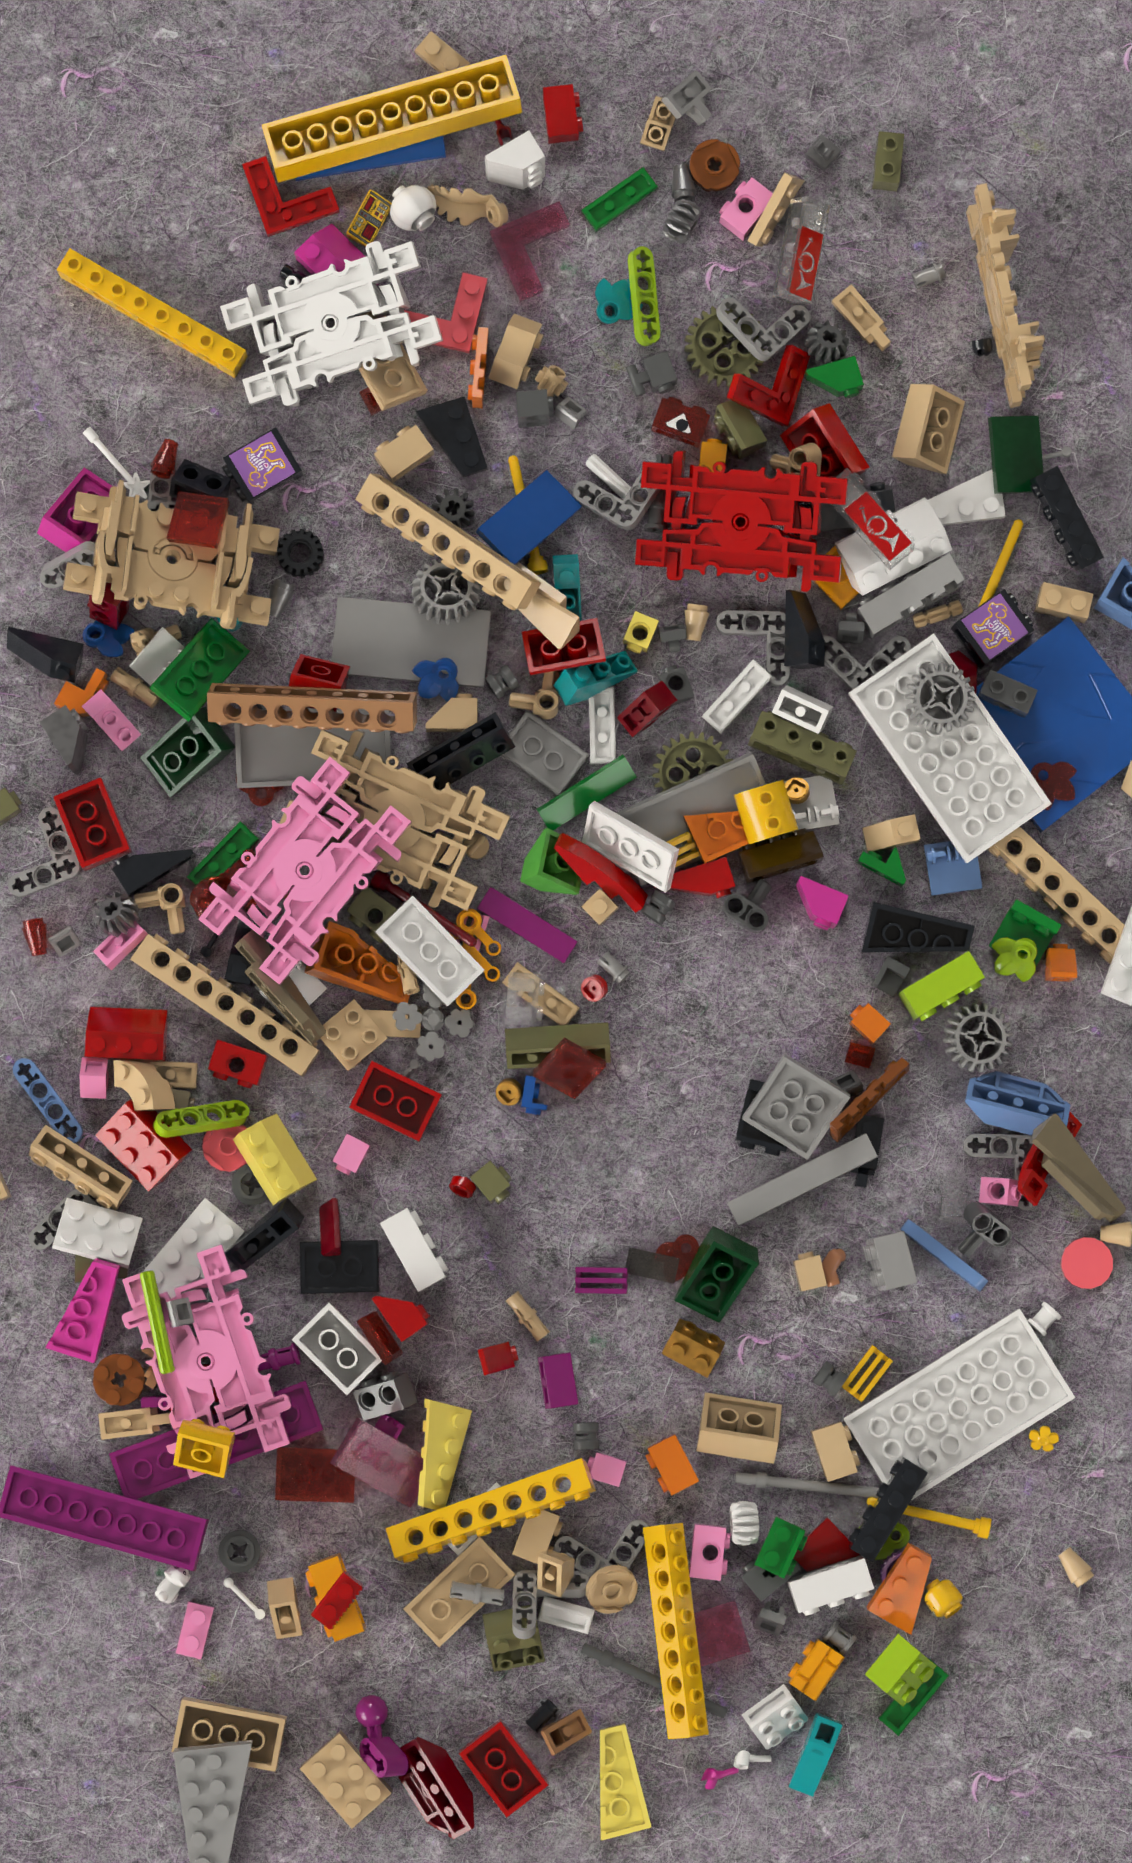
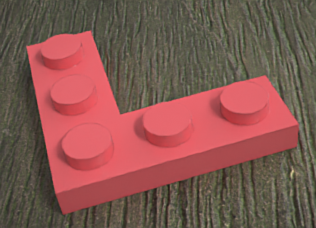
[404,273,488,353]

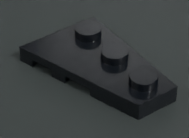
[416,396,488,478]

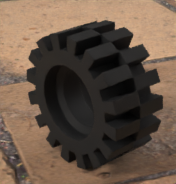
[277,529,324,578]

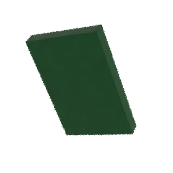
[988,416,1044,494]

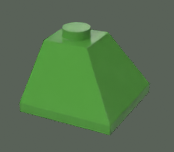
[520,828,582,895]

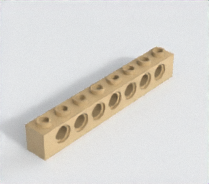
[355,473,541,611]
[988,827,1125,964]
[130,934,320,1077]

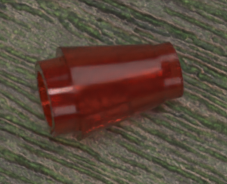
[150,439,179,479]
[21,917,47,956]

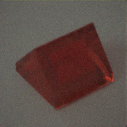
[844,1040,876,1068]

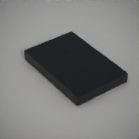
[300,1240,379,1294]

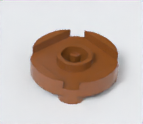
[689,139,740,192]
[93,1353,146,1406]

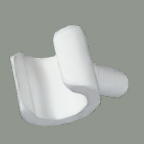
[734,1750,771,1769]

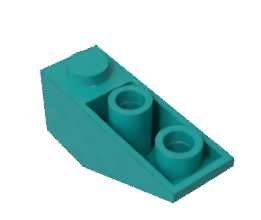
[552,554,582,621]
[553,651,638,706]
[788,1713,843,1797]

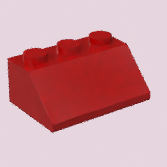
[780,403,870,483]
[521,618,606,675]
[85,1007,168,1061]
[372,1296,430,1342]

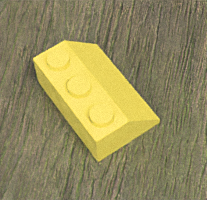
[233,1113,317,1206]

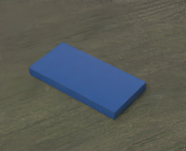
[476,470,582,565]

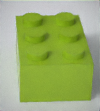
[898,951,985,1021]

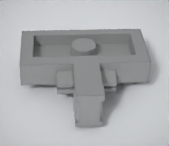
[661,70,712,125]

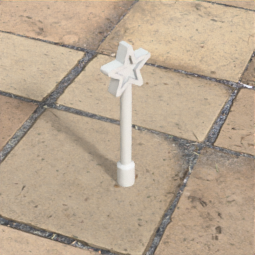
[83,427,150,500]

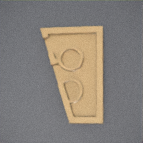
[748,173,804,247]

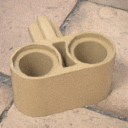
[769,443,822,476]

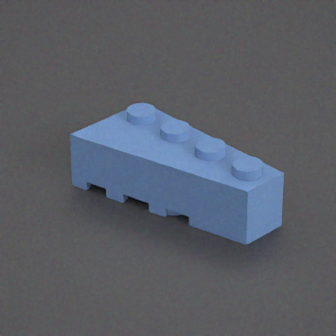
[1094,557,1132,630]

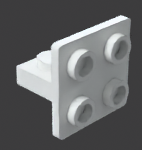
[742,1684,808,1750]

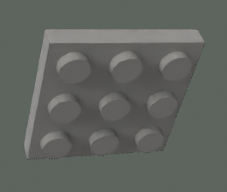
[742,1053,850,1160]

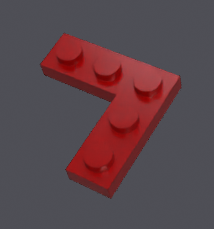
[242,156,340,237]
[727,345,810,426]

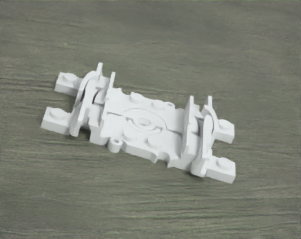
[220,241,443,407]

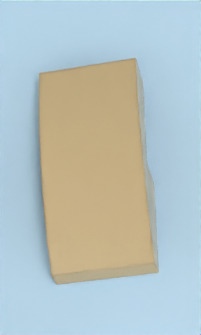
[640,96,676,151]

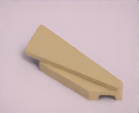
[484,562,580,649]

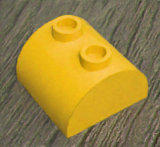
[734,780,798,844]
[173,1419,235,1478]

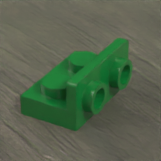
[754,1516,808,1579]

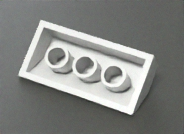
[835,497,952,596]

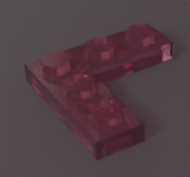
[490,201,570,302]

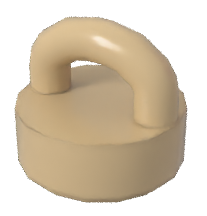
[464,833,489,860]

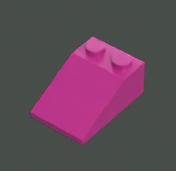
[37,467,113,554]

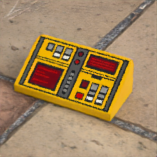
[346,189,392,247]

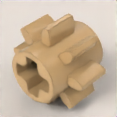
[535,365,568,397]

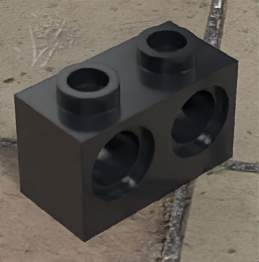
[169,459,231,515]

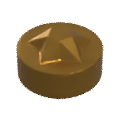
[785,777,810,804]
[496,1078,523,1106]

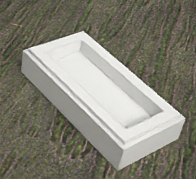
[538,1596,595,1634]

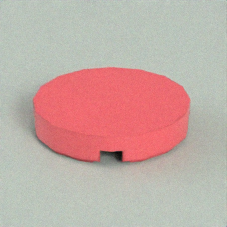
[202,1125,247,1172]
[1061,1237,1113,1289]

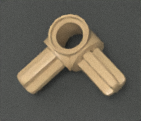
[130,624,182,656]
[509,670,560,720]
[134,883,186,934]

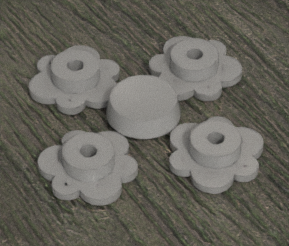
[392,983,474,1062]

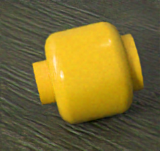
[924,1578,963,1619]

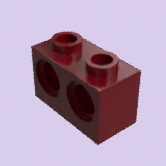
[87,582,129,630]
[617,680,678,738]

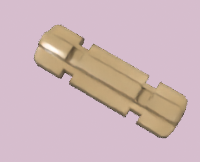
[913,600,963,628]

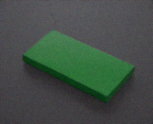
[149,618,250,722]

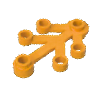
[449,908,501,1010]

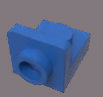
[521,1076,548,1115]

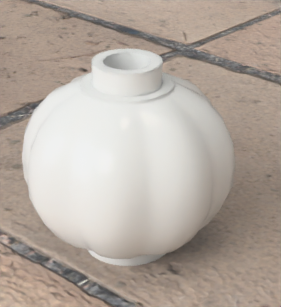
[390,185,436,231]

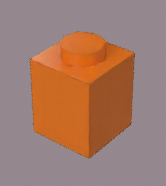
[849,1003,891,1044]

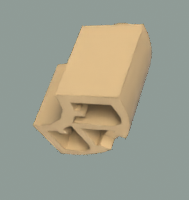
[488,314,544,389]
[113,1060,175,1111]

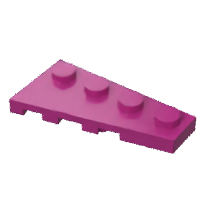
[45,1258,120,1363]

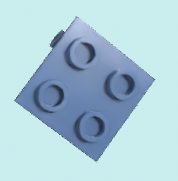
[924,841,982,896]

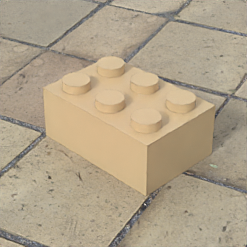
[300,1730,393,1829]

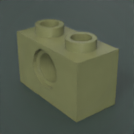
[872,131,904,192]
[347,887,397,943]

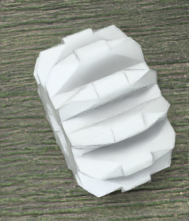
[729,1501,759,1546]

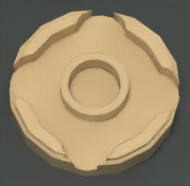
[585,1565,638,1614]

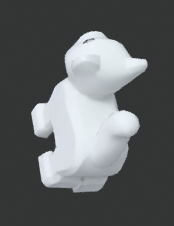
[155,1565,191,1604]

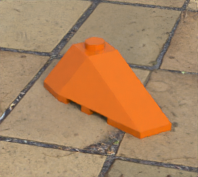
[304,921,410,1004]

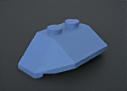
[965,1071,1070,1136]

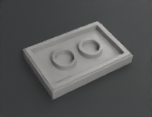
[501,710,589,796]

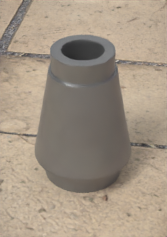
[671,164,697,203]
[268,579,295,618]

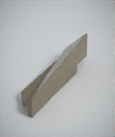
[235,929,326,1046]
[1031,1114,1126,1223]

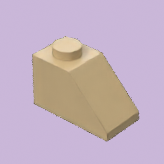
[426,694,478,732]
[862,814,920,853]
[537,1550,575,1598]
[267,1577,303,1639]

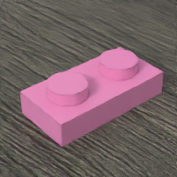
[93,921,148,971]
[176,1601,214,1659]

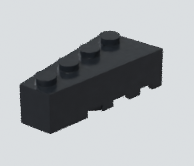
[861,901,975,953]

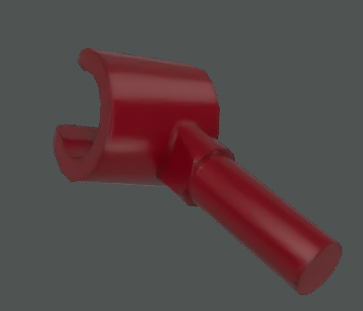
[495,119,513,146]

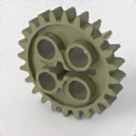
[684,306,766,388]
[652,731,733,793]

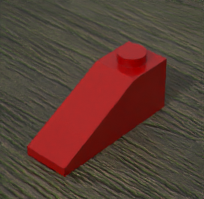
[653,857,736,899]
[478,1341,519,1375]

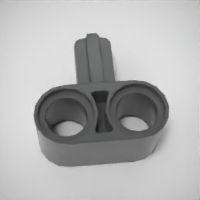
[723,879,772,933]
[958,1202,1012,1257]

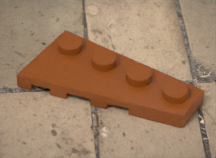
[830,1057,910,1143]

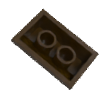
[738,828,824,884]

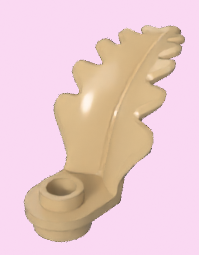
[427,184,508,227]

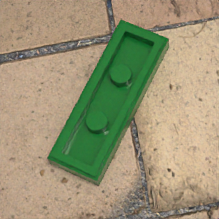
[581,167,658,232]
[187,821,259,895]
[878,1658,949,1736]

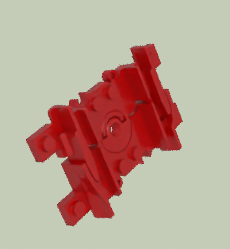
[635,450,849,592]

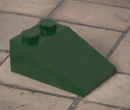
[140,707,235,798]
[674,1226,759,1323]

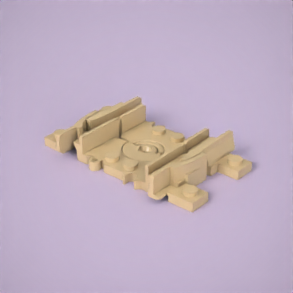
[966,183,1045,408]
[63,480,280,629]
[279,729,511,910]

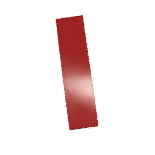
[554,833,648,913]

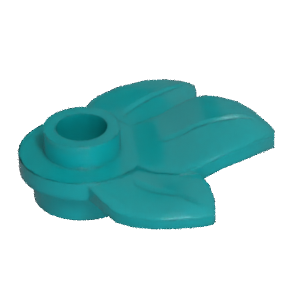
[595,278,643,324]

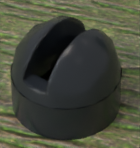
[971,338,993,357]

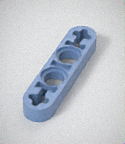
[13,1058,83,1143]
[900,1219,988,1292]

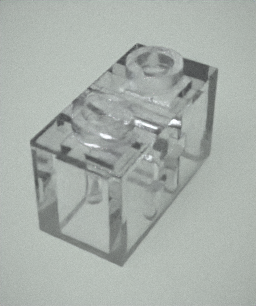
[505,972,545,1027]

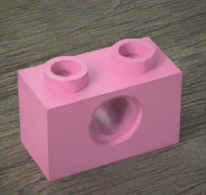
[719,177,773,241]
[82,690,141,751]
[689,1523,731,1581]

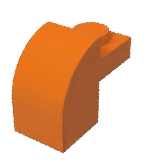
[54,668,109,717]

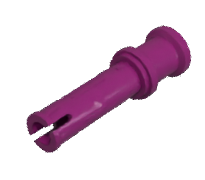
[258,1342,301,1371]

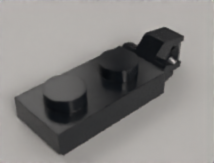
[851,1115,884,1188]

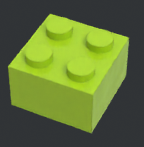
[865,1634,936,1706]

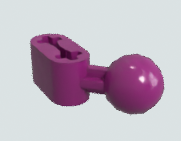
[355,1695,408,1778]

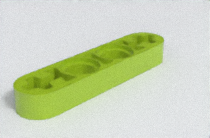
[628,246,661,346]
[153,1100,250,1138]

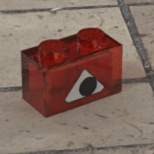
[651,397,710,448]

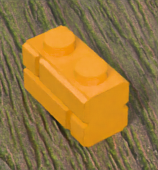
[788,1638,845,1701]

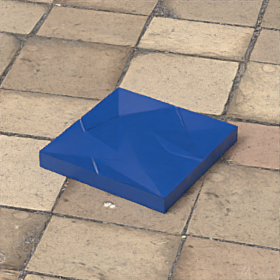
[977,616,1132,833]

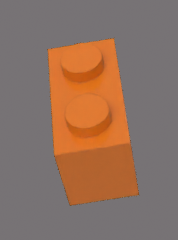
[645,1434,699,1496]

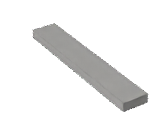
[727,1134,878,1226]

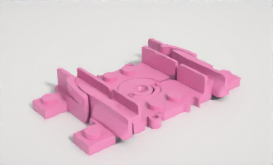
[198,757,412,985]
[122,1245,291,1479]

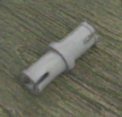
[450,1581,505,1606]

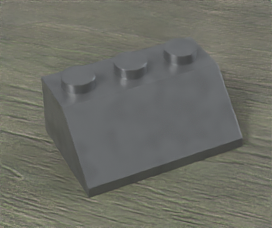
[39,705,88,775]

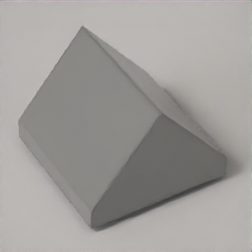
[554,396,587,430]
[48,925,82,957]
[166,1297,194,1328]

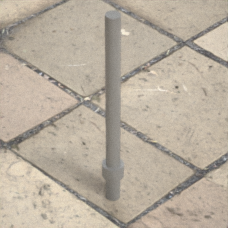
[735,1472,879,1498]

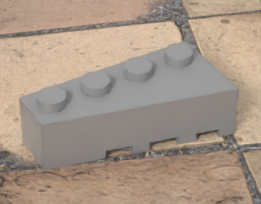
[856,553,965,638]

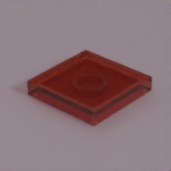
[167,492,230,549]
[533,1037,606,1100]
[356,1311,403,1365]

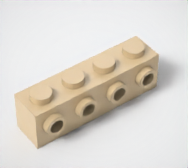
[29,1125,133,1211]

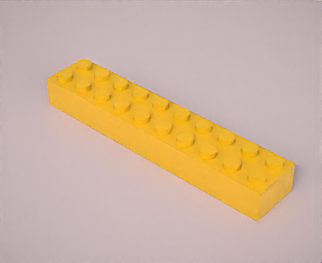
[262,55,522,183]

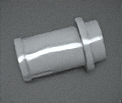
[912,263,946,289]
[597,951,630,984]

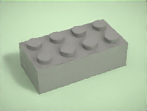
[862,1231,917,1291]

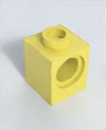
[623,611,659,654]

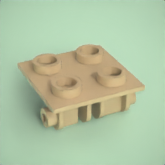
[320,999,388,1071]

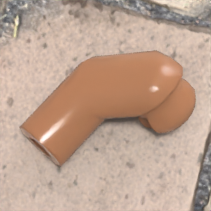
[822,1248,846,1287]

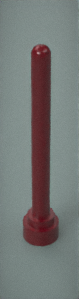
[370,870,477,947]

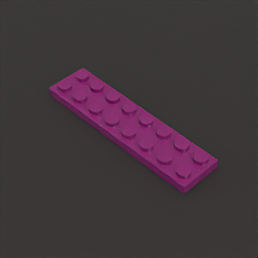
[109,1380,324,1499]
[0,1465,209,1571]

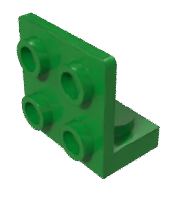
[989,899,1061,966]

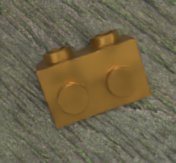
[661,1319,725,1378]

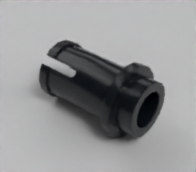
[525,1699,559,1733]

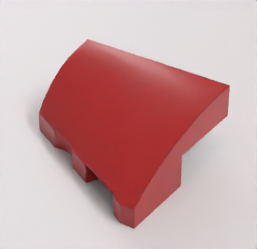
[794,1517,860,1572]

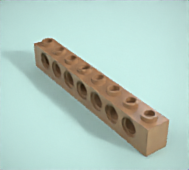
[207,683,417,734]

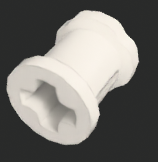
[1027,1302,1061,1336]

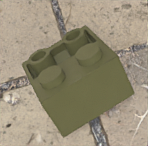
[713,400,767,461]
[482,1604,545,1672]

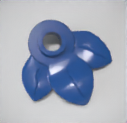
[82,620,134,657]
[412,658,459,702]

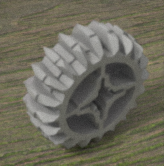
[411,558,481,625]
[905,662,976,733]
[943,1003,1013,1072]

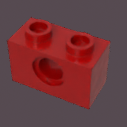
[208,1039,268,1089]

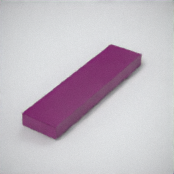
[477,887,578,964]

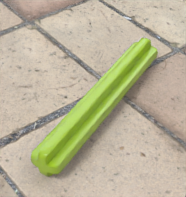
[140,1270,175,1374]

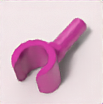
[701,1767,739,1790]

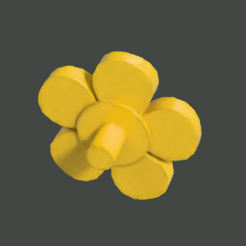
[1029,1426,1059,1452]

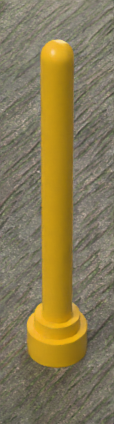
[508,455,549,575]
[978,519,1023,607]
[866,1497,992,1539]

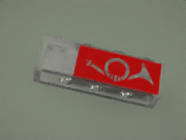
[772,196,830,306]
[831,468,915,570]

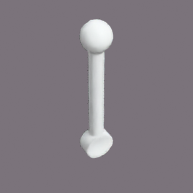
[223,1577,265,1620]

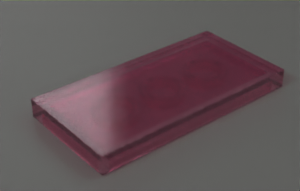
[330,1417,423,1508]

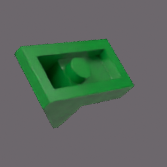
[856,846,906,887]

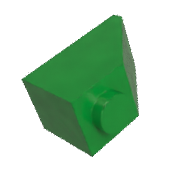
[805,356,864,398]

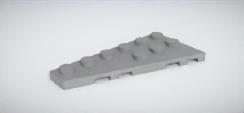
[173,1740,253,1863]

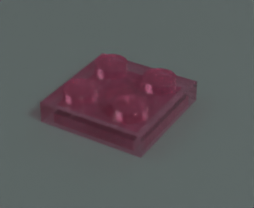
[694,1600,750,1667]

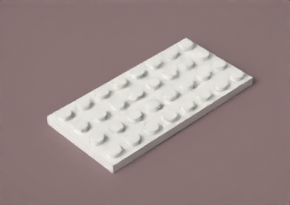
[848,634,1052,863]
[843,1309,1075,1500]

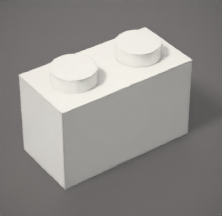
[772,685,833,734]

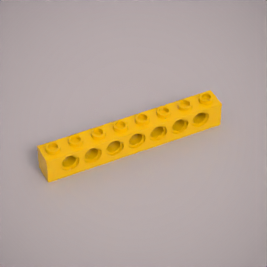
[57,248,248,378]
[385,1458,596,1563]
[643,1523,709,1739]

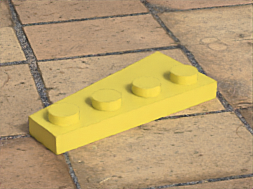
[418,1398,472,1510]
[600,1723,651,1841]

